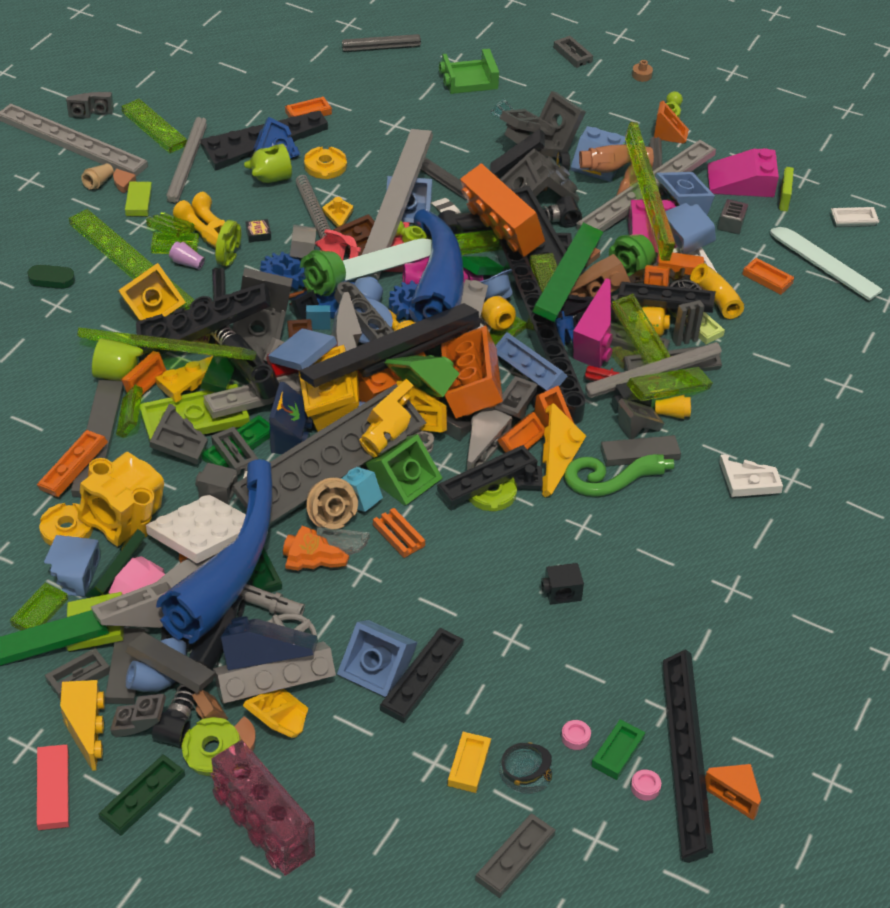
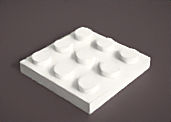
[146,495,246,563]

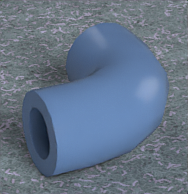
[126,638,186,692]

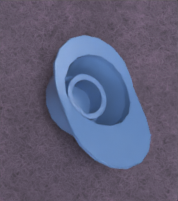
[479,269,513,302]

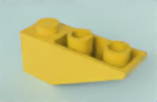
[60,680,105,771]

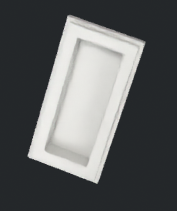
[831,207,879,227]

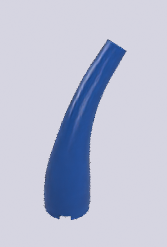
[409,209,464,322]
[156,459,272,644]

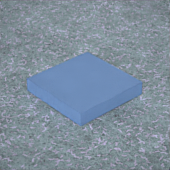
[268,328,337,370]

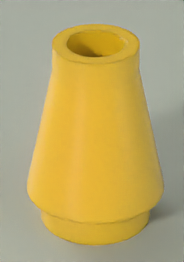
[655,395,691,419]

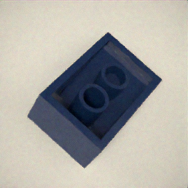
[221,616,318,670]

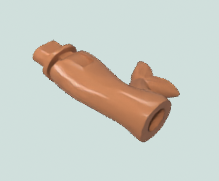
[579,145,654,195]

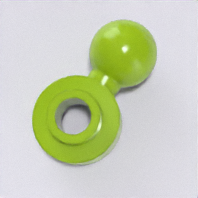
[666,91,683,119]
[395,221,427,243]

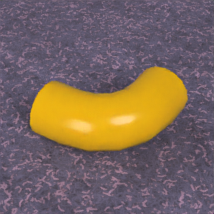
[690,263,744,319]

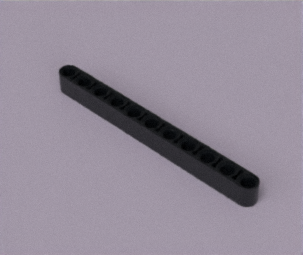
[498,239,586,424]

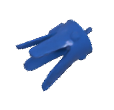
[555,311,575,346]

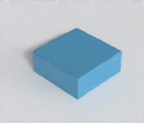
[306,305,331,330]

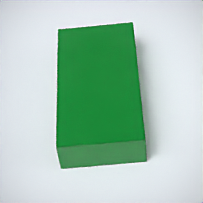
[462,256,504,275]
[591,719,646,780]

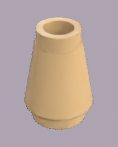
[81,163,114,189]

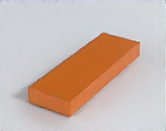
[37,430,108,497]

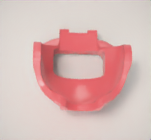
[315,229,361,261]

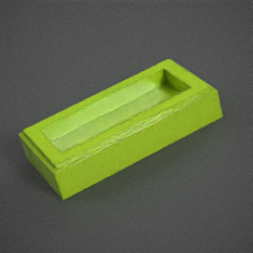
[779,167,794,212]
[125,181,152,216]

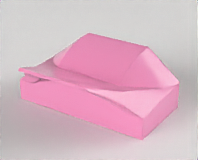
[109,556,165,594]

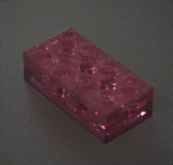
[211,740,315,876]

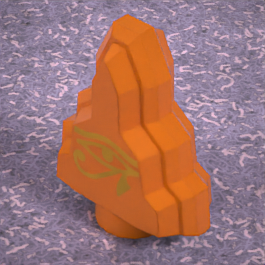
[283,526,349,571]

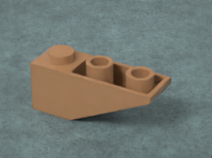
[570,254,630,297]

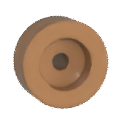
[632,60,653,82]

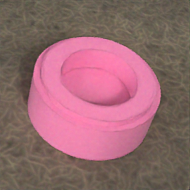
[561,720,591,750]
[631,770,662,801]

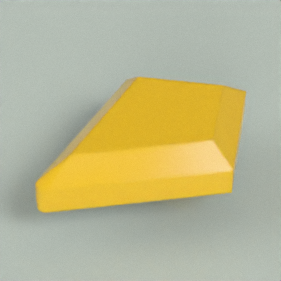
[322,197,354,227]

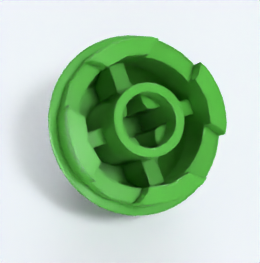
[609,234,655,276]
[300,250,346,296]

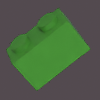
[384,355,460,397]
[365,434,442,505]

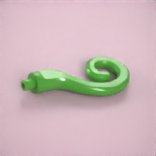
[564,454,674,497]

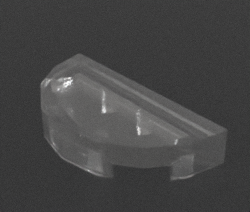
[317,527,370,555]

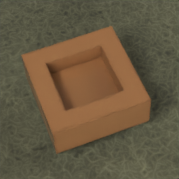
[192,689,228,719]

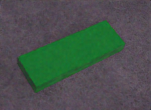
[202,415,270,467]

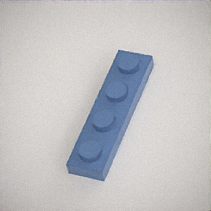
[496,332,567,391]

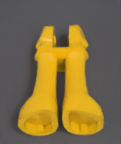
[173,192,225,248]

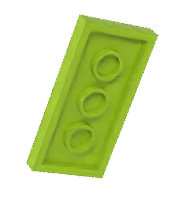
[139,384,250,442]

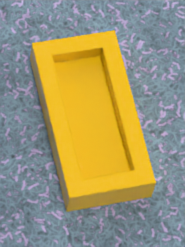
[448,732,491,793]

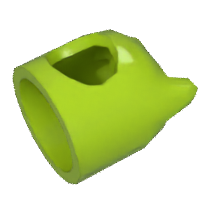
[244,143,292,183]
[92,338,143,381]

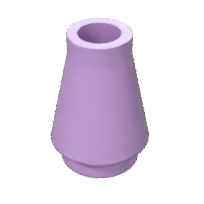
[169,241,205,270]

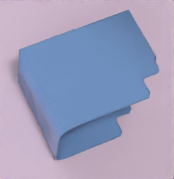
[661,203,716,254]
[44,535,100,597]

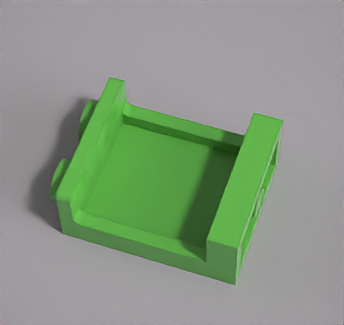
[439,49,499,94]

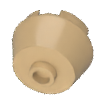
[307,478,358,529]

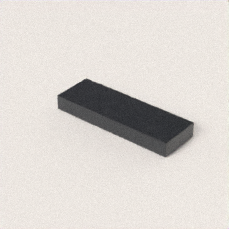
[490,129,545,179]

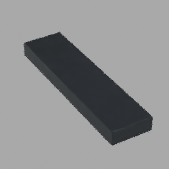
[618,282,716,313]
[437,445,538,507]
[380,628,464,723]

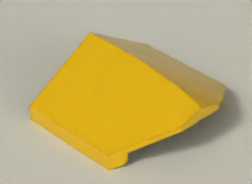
[243,688,308,738]

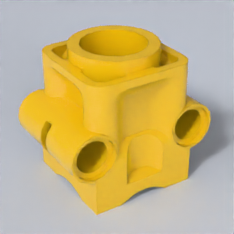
[77,452,164,547]

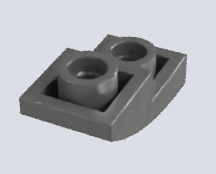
[66,92,114,118]
[110,694,166,737]

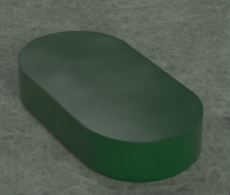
[27,265,75,289]

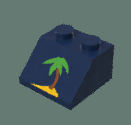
[269,382,314,454]

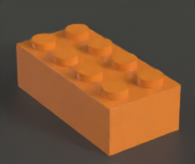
[460,163,545,257]
[441,326,503,418]

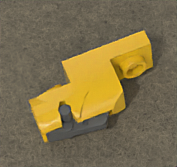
[359,379,414,458]

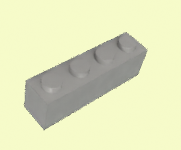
[213,641,336,703]

